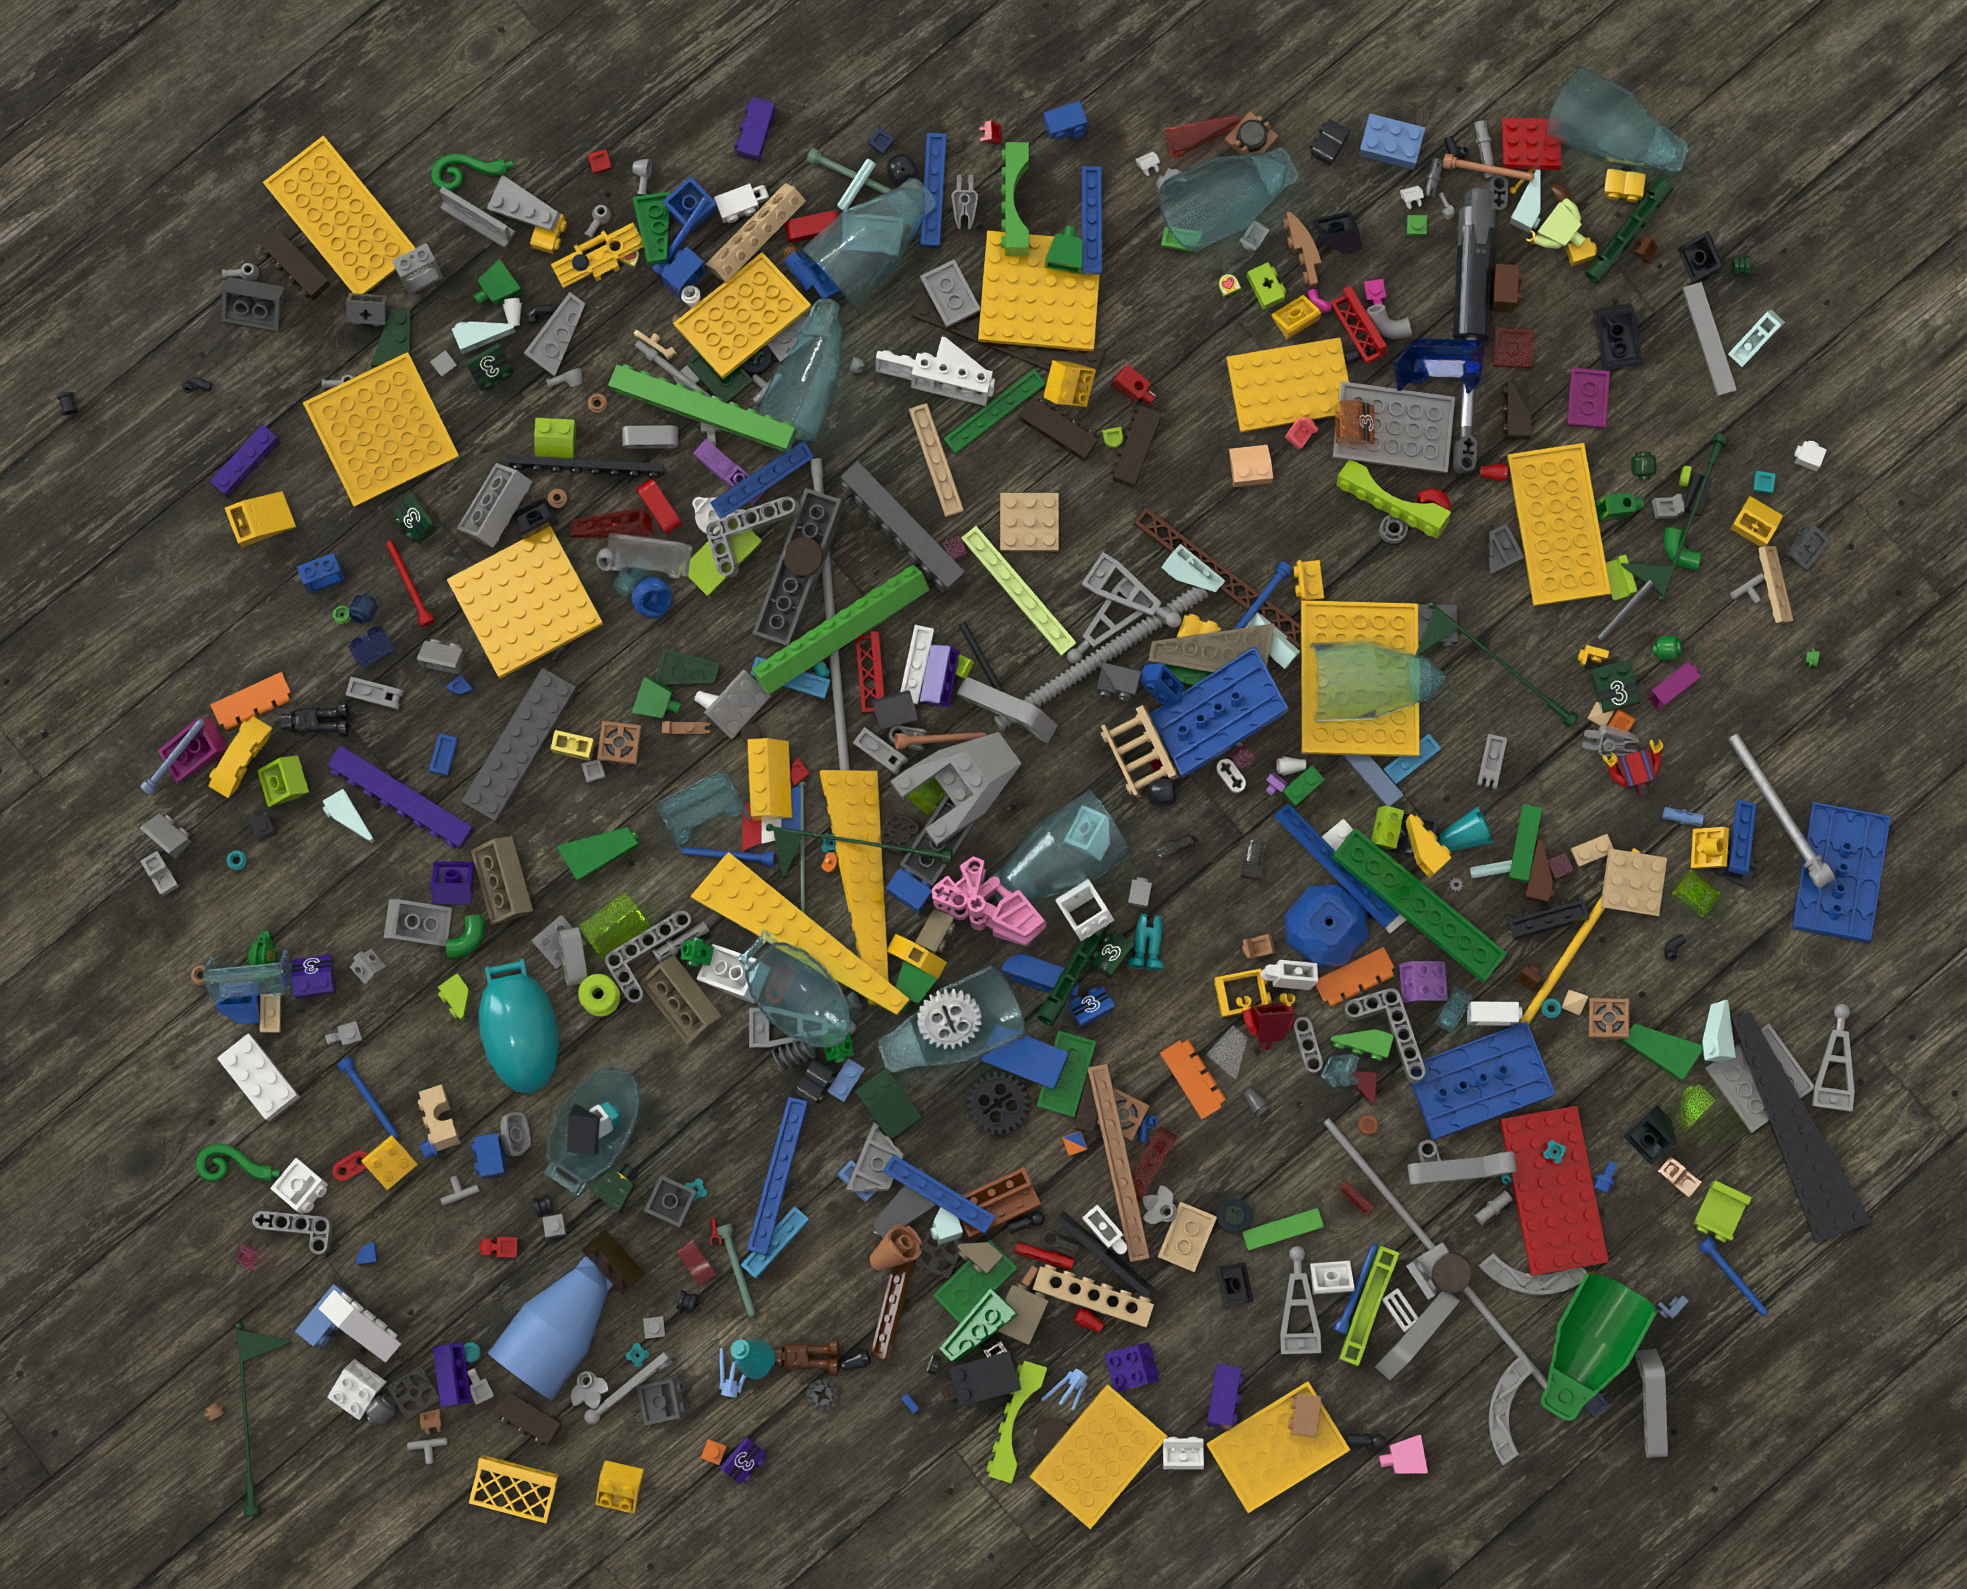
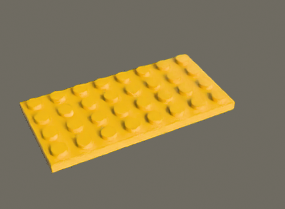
[263,136,415,294]
[1507,443,1611,606]

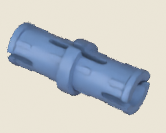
[1662,807,1704,827]

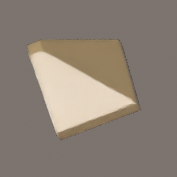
[1587,702,1614,726]
[1561,990,1588,1016]

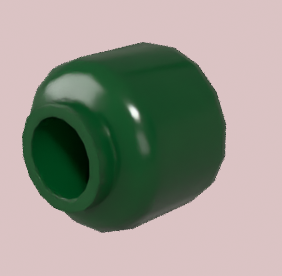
[1631,452,1657,480]

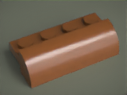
[960,1167,1041,1239]

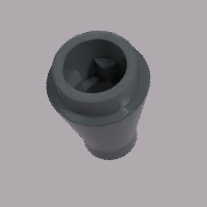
[1243,1088,1271,1118]

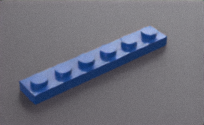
[921,133,946,247]
[1082,166,1102,275]
[710,441,814,519]
[883,1154,995,1234]

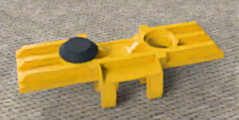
[551,223,643,288]

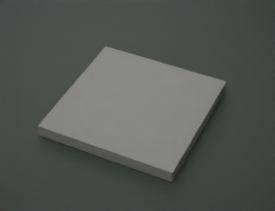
[1704,1023,1814,1133]

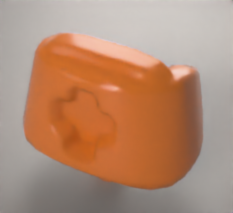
[821,852,839,873]

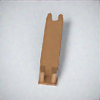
[662,721,710,734]

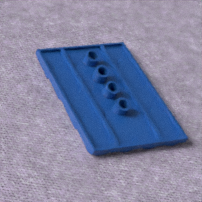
[1149,647,1288,778]
[1792,802,1891,943]
[1410,1021,1555,1141]

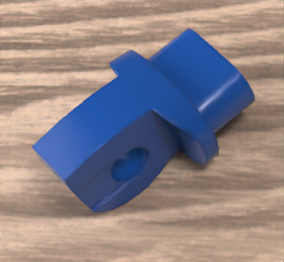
[419,1138,437,1159]
[1594,1161,1617,1194]

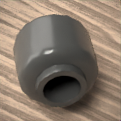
[366,1395,396,1425]

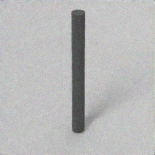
[1597,579,1655,642]

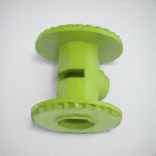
[578,974,620,1017]

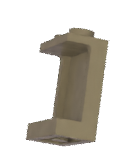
[998,1283,1048,1345]

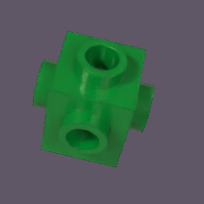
[680,938,715,967]
[823,1033,854,1063]

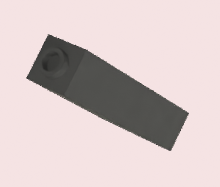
[872,1167,937,1239]

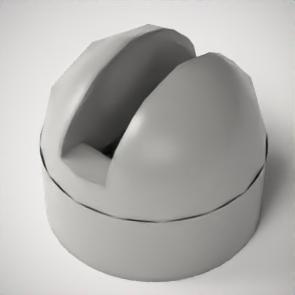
[849,357,865,373]

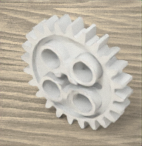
[917,989,982,1049]

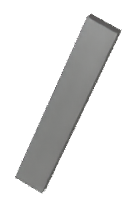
[1682,282,1737,397]

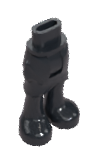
[281,700,349,737]

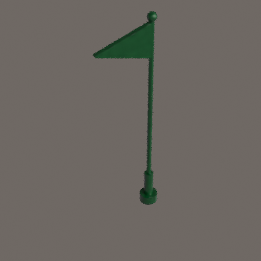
[1621,433,1729,603]
[1415,601,1579,728]
[766,824,953,879]
[235,1322,292,1516]

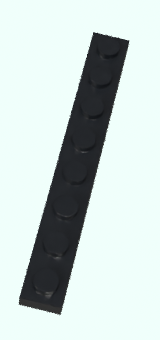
[508,455,664,478]

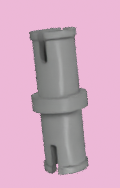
[1474,1190,1513,1225]

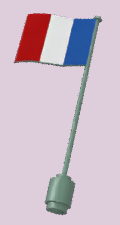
[742,781,806,914]

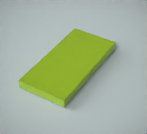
[681,520,763,597]

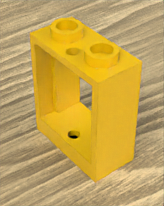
[1214,969,1272,1018]

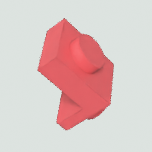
[1285,417,1319,449]

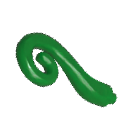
[431,153,514,191]
[195,1144,281,1182]

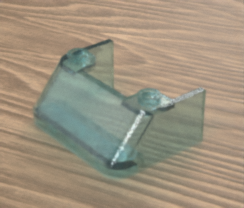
[656,771,751,854]
[203,950,292,1002]

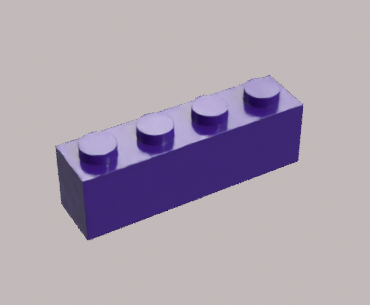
[210,424,280,498]

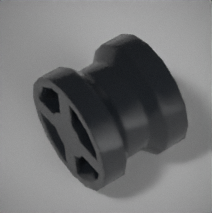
[533,1194,554,1218]
[676,1290,697,1313]

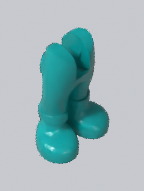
[1127,913,1164,971]

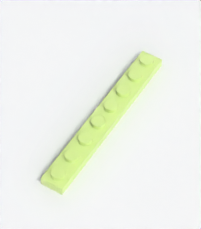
[961,526,1076,656]

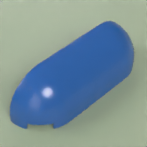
[1002,954,1079,998]

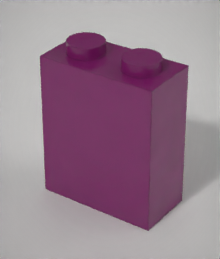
[1647,662,1701,712]

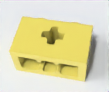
[550,730,595,761]

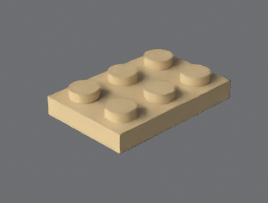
[1158,1202,1217,1272]

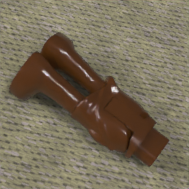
[773,1338,840,1376]

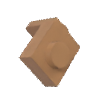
[1242,934,1276,959]

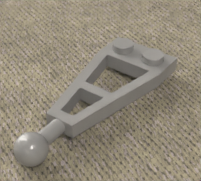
[1082,552,1181,628]
[1067,577,1153,664]
[1812,1004,1855,1112]
[749,1008,856,1048]
[1280,1246,1321,1355]
[584,1350,675,1425]

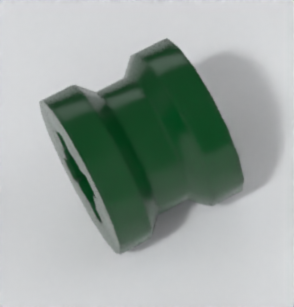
[1732,256,1750,276]

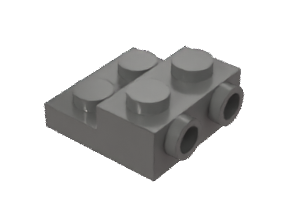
[1418,604,1458,648]
[637,1378,689,1426]

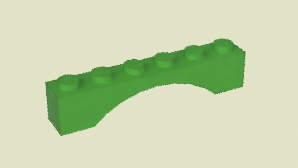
[1001,142,1029,256]

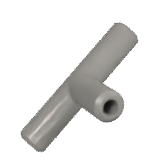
[752,373,783,405]
[1730,573,1765,604]
[440,1176,480,1205]
[407,1437,448,1464]

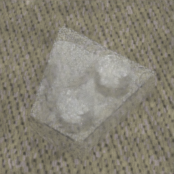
[1206,1025,1247,1080]

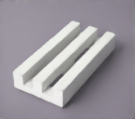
[1382,1288,1418,1332]

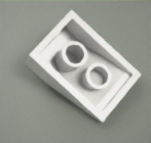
[697,944,770,1004]

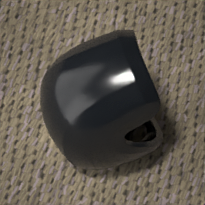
[887,154,917,187]
[1147,778,1176,807]

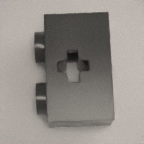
[346,293,388,326]

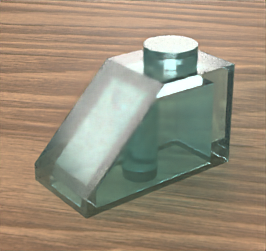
[612,555,656,598]
[1435,986,1472,1033]

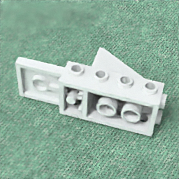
[876,337,995,406]

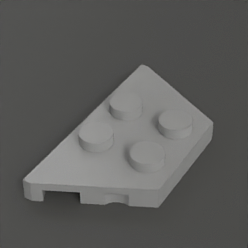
[845,1123,904,1192]

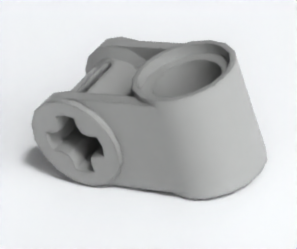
[889,725,927,751]
[1417,1140,1441,1163]

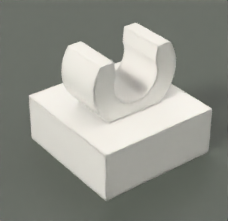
[1135,152,1160,176]
[1400,186,1424,209]

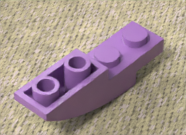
[693,439,765,505]

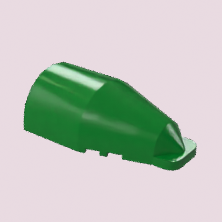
[1541,1272,1658,1421]

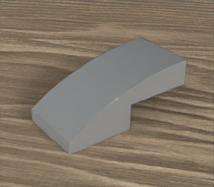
[141,851,179,897]

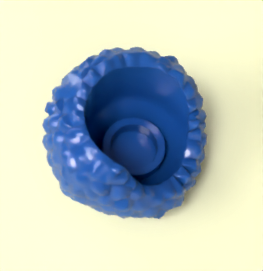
[632,577,672,619]

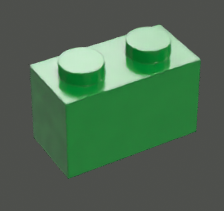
[1281,765,1325,809]

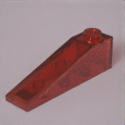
[1164,114,1241,158]
[571,507,652,539]
[1132,1126,1177,1204]

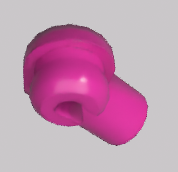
[1308,289,1332,313]

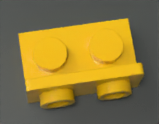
[1293,560,1324,602]

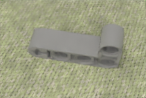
[252,1211,332,1255]

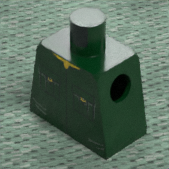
[589,1163,636,1213]

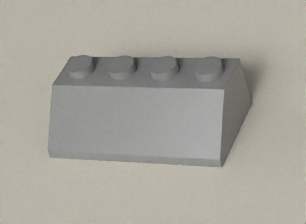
[457,463,532,548]

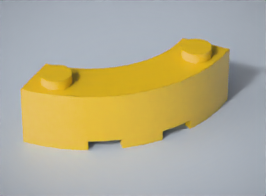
[209,716,273,798]

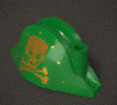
[248,931,277,982]

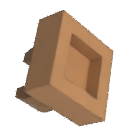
[420,1409,441,1434]

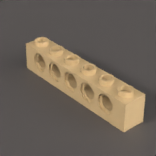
[705,183,806,282]
[1033,1264,1154,1328]

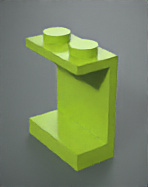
[1693,1180,1752,1243]

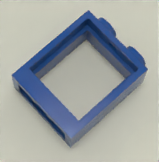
[297,553,347,594]

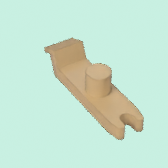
[633,330,677,360]

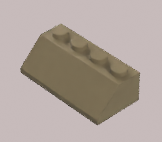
[471,836,533,925]
[639,955,722,1045]

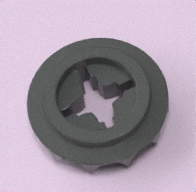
[806,1379,838,1411]

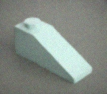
[1509,170,1541,233]
[1728,309,1785,367]
[452,322,516,354]
[1161,544,1225,592]
[323,789,375,843]
[1702,1000,1736,1062]

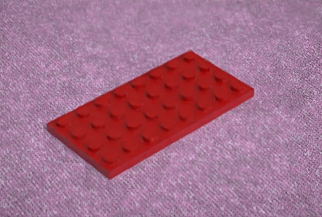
[1499,1106,1609,1276]

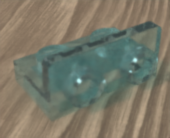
[1321,1054,1359,1087]

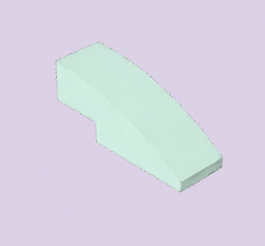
[1246,612,1300,669]

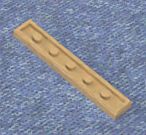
[909,403,964,518]

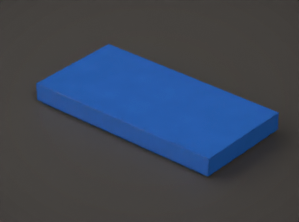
[981,1024,1070,1090]

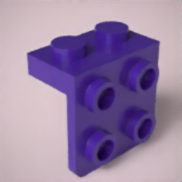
[1105,1342,1159,1392]

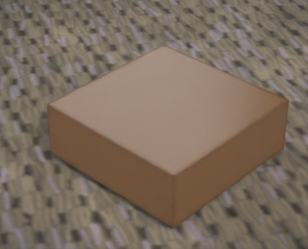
[1021,1265,1038,1287]

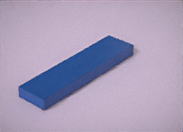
[1728,800,1757,876]

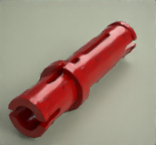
[1014,1241,1075,1270]

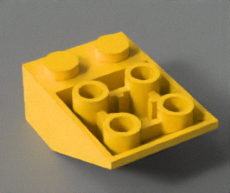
[225,491,296,548]
[1405,814,1452,878]

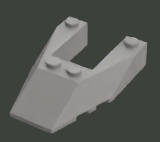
[891,732,1022,847]

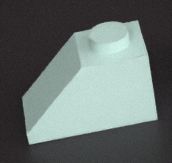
[930,1207,963,1245]

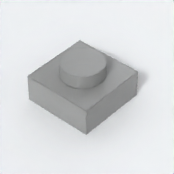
[643,1316,666,1339]

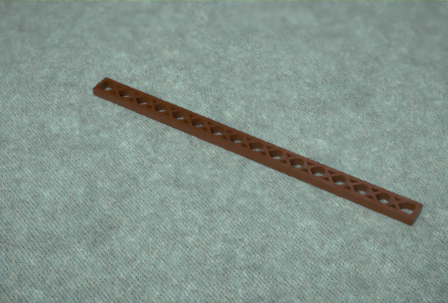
[1134,508,1301,651]

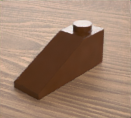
[1523,839,1555,904]

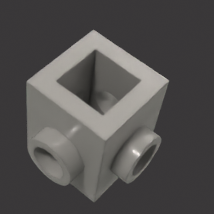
[350,949,386,984]

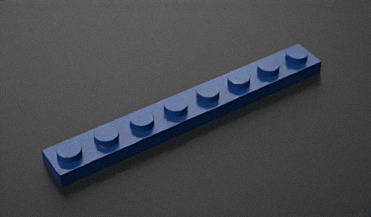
[1274,804,1399,928]
[747,1097,809,1255]

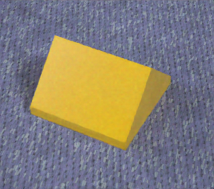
[1271,295,1321,340]

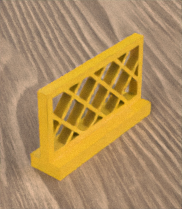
[469,1455,559,1523]

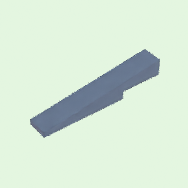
[1341,755,1404,807]

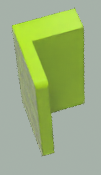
[1606,555,1637,601]

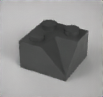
[1096,663,1141,702]
[644,1175,697,1229]

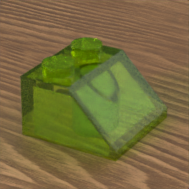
[1679,1084,1716,1132]

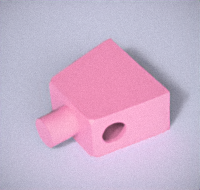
[1379,1435,1428,1474]

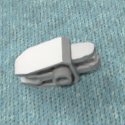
[951,175,978,229]
[1582,725,1639,757]

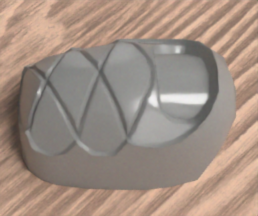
[500,1112,531,1157]

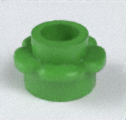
[333,605,351,624]
[1805,648,1820,667]

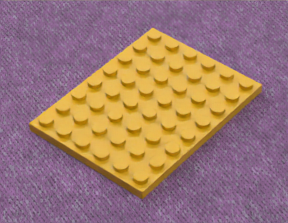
[1301,601,1419,757]

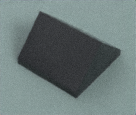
[1677,231,1724,283]
[512,497,559,540]
[872,690,918,730]
[566,1104,600,1155]
[1215,1263,1254,1308]

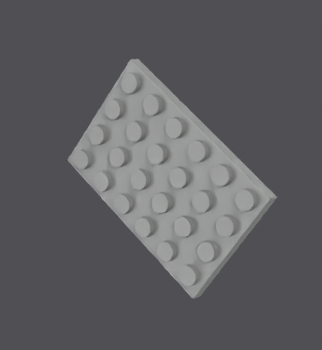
[1332,381,1455,474]

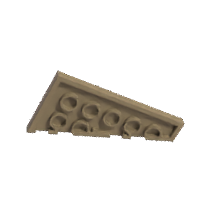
[1148,623,1275,672]

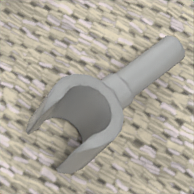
[1439,192,1454,220]

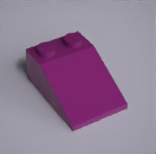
[158,717,228,783]

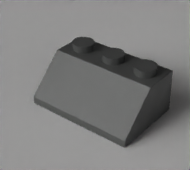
[221,277,285,331]

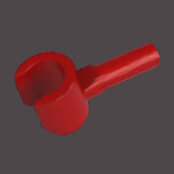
[710,1218,722,1246]

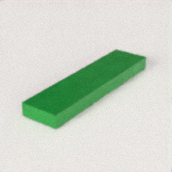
[1509,804,1542,883]

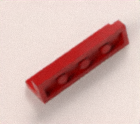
[1330,286,1387,365]
[856,631,884,713]

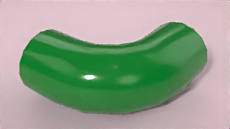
[1664,527,1701,571]
[446,915,485,958]

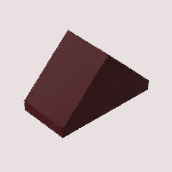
[1345,1070,1377,1105]

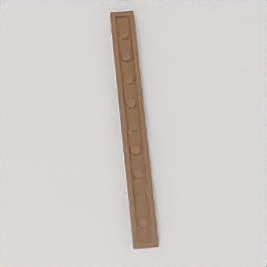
[1088,1063,1150,1262]

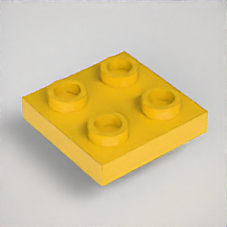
[1691,827,1729,869]
[361,1135,418,1190]

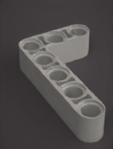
[706,496,800,578]
[956,677,1058,743]
[605,911,692,1004]
[1344,988,1425,1084]
[1407,1152,1517,1185]
[1375,1291,1460,1381]
[1635,1349,1668,1458]

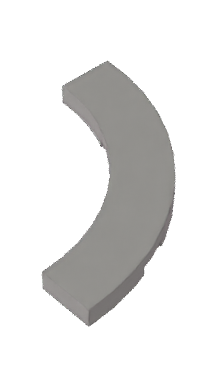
[1478,1253,1587,1295]
[1489,1354,1535,1465]

